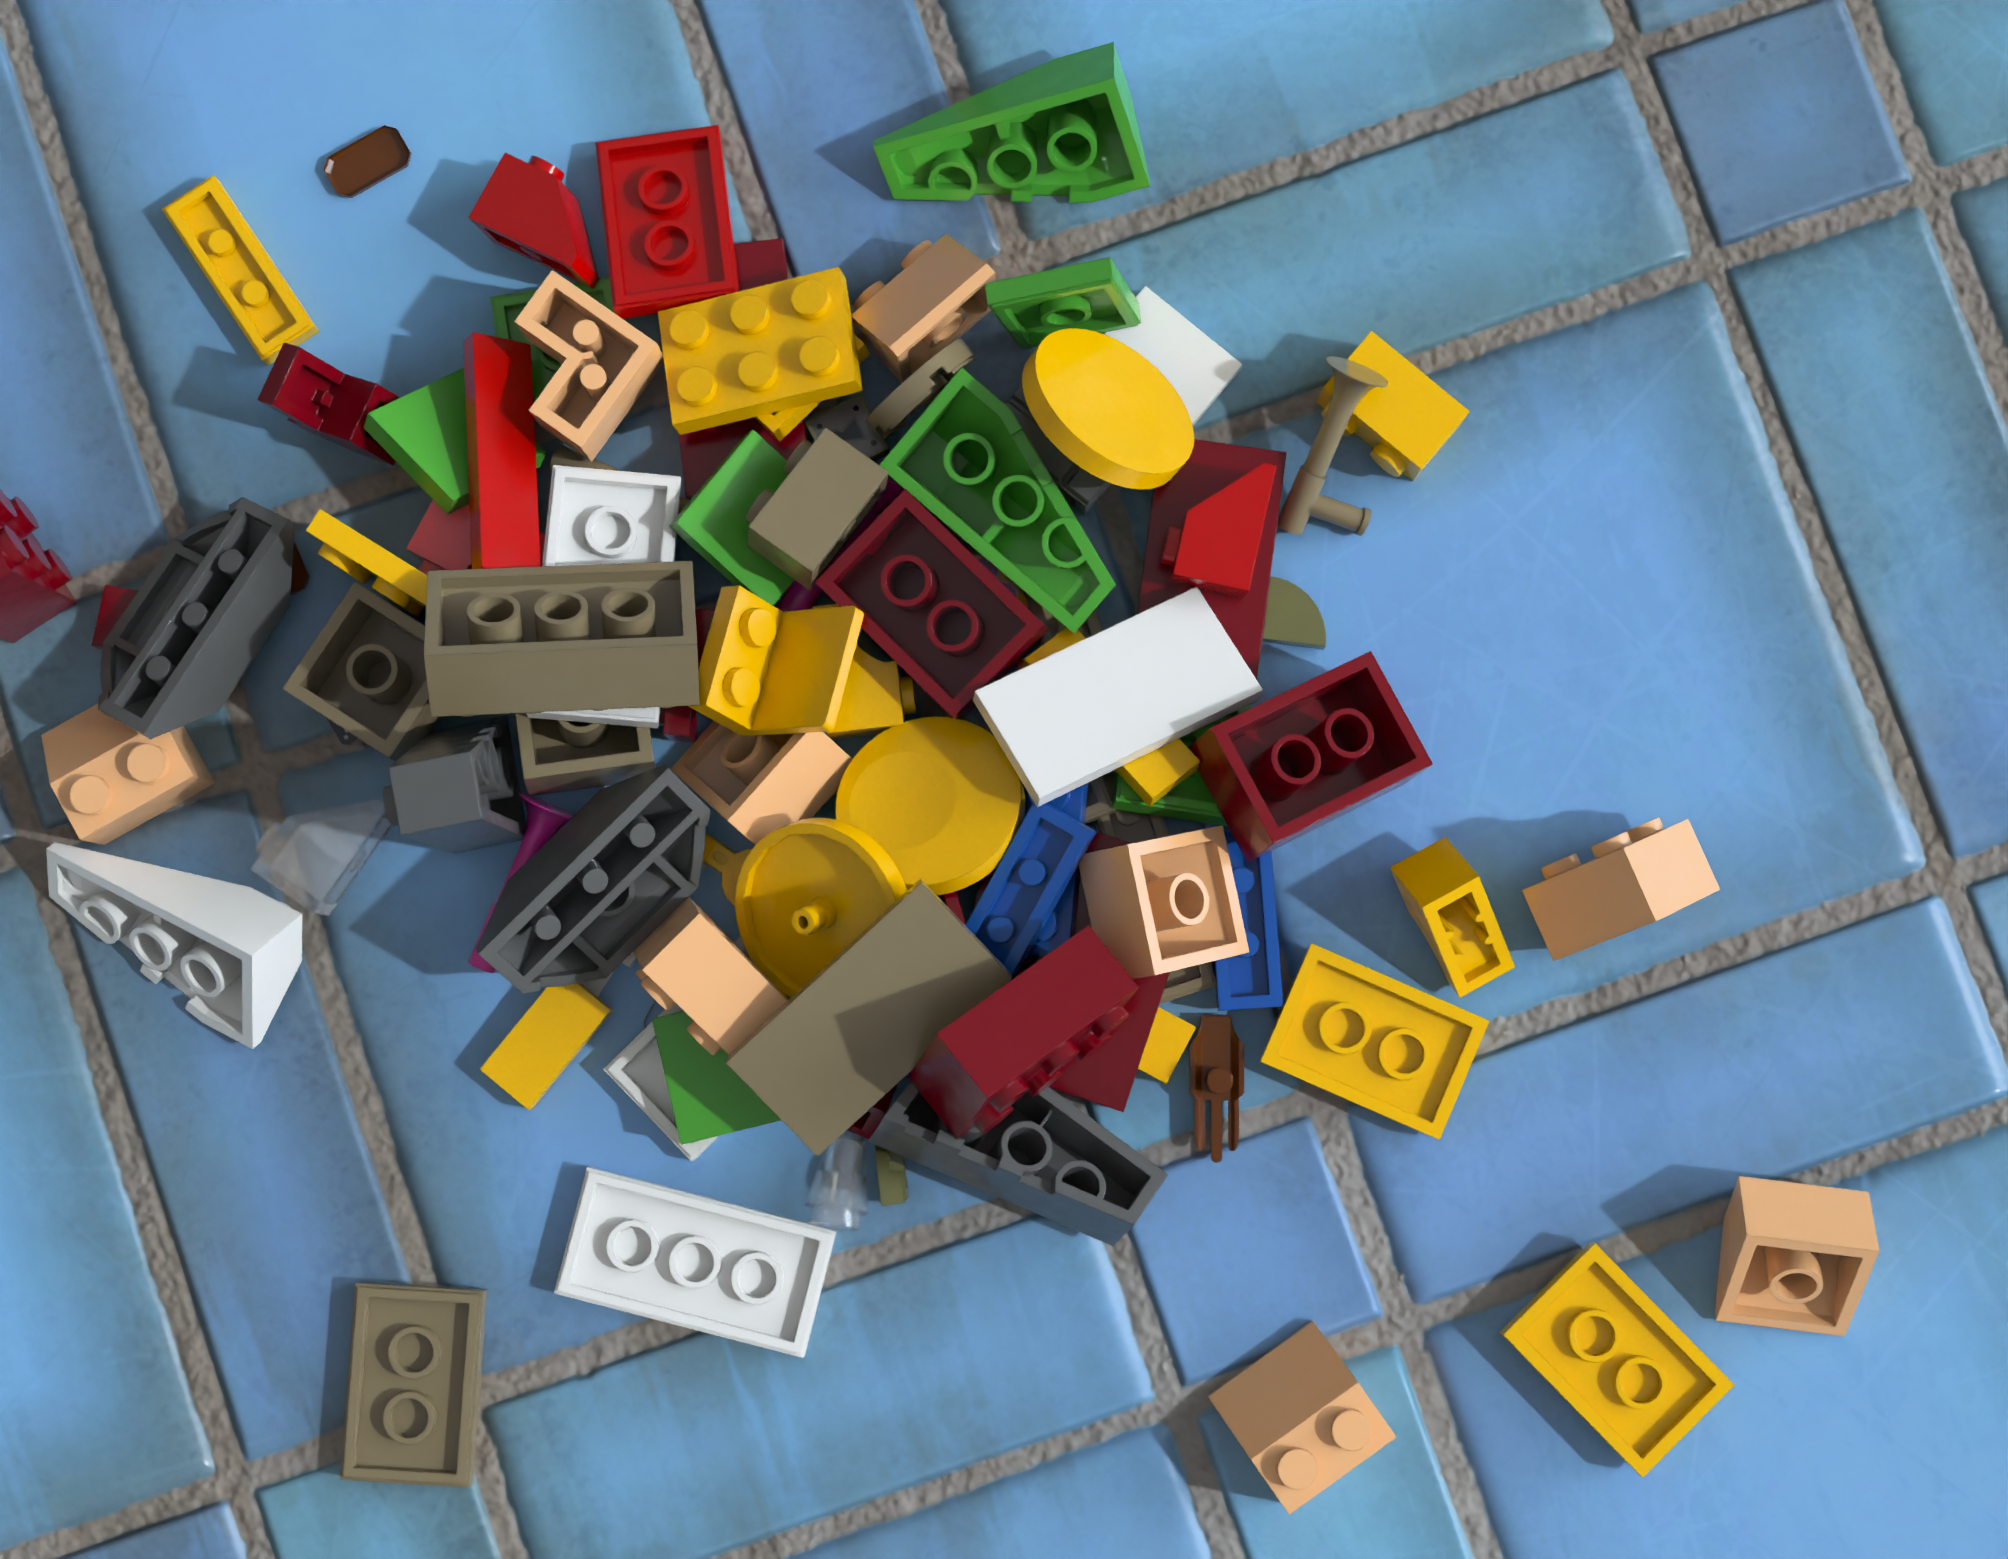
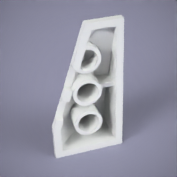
[46,842,302,1049]

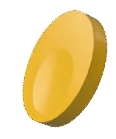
[1022,328,1194,490]
[836,717,1025,895]
[735,818,907,997]

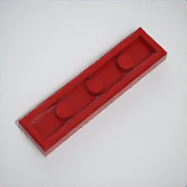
[463,332,541,569]

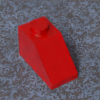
[468,153,599,289]
[1161,463,1277,599]

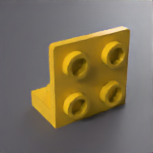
[689,585,864,736]

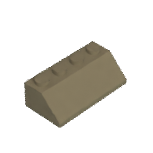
[424,561,700,717]

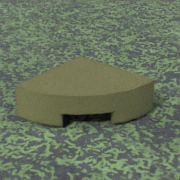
[1262,576,1326,650]
[875,1145,910,1206]

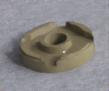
[865,338,975,439]

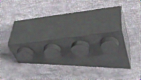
[383,716,527,853]
[868,1081,1168,1246]

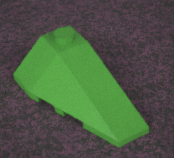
[873,42,1150,203]
[879,367,1116,633]

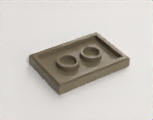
[340,1281,488,1488]

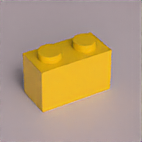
[1317,331,1470,481]

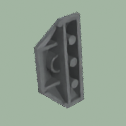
[98,497,295,739]
[476,764,710,994]

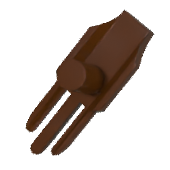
[1189,1016,1244,1163]

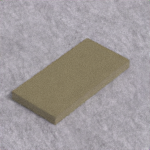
[726,879,1012,1157]

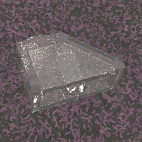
[251,799,392,916]

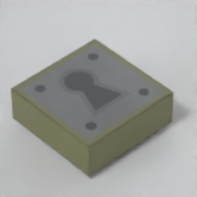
[805,393,890,461]

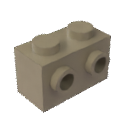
[745,428,889,590]

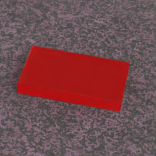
[595,125,740,319]

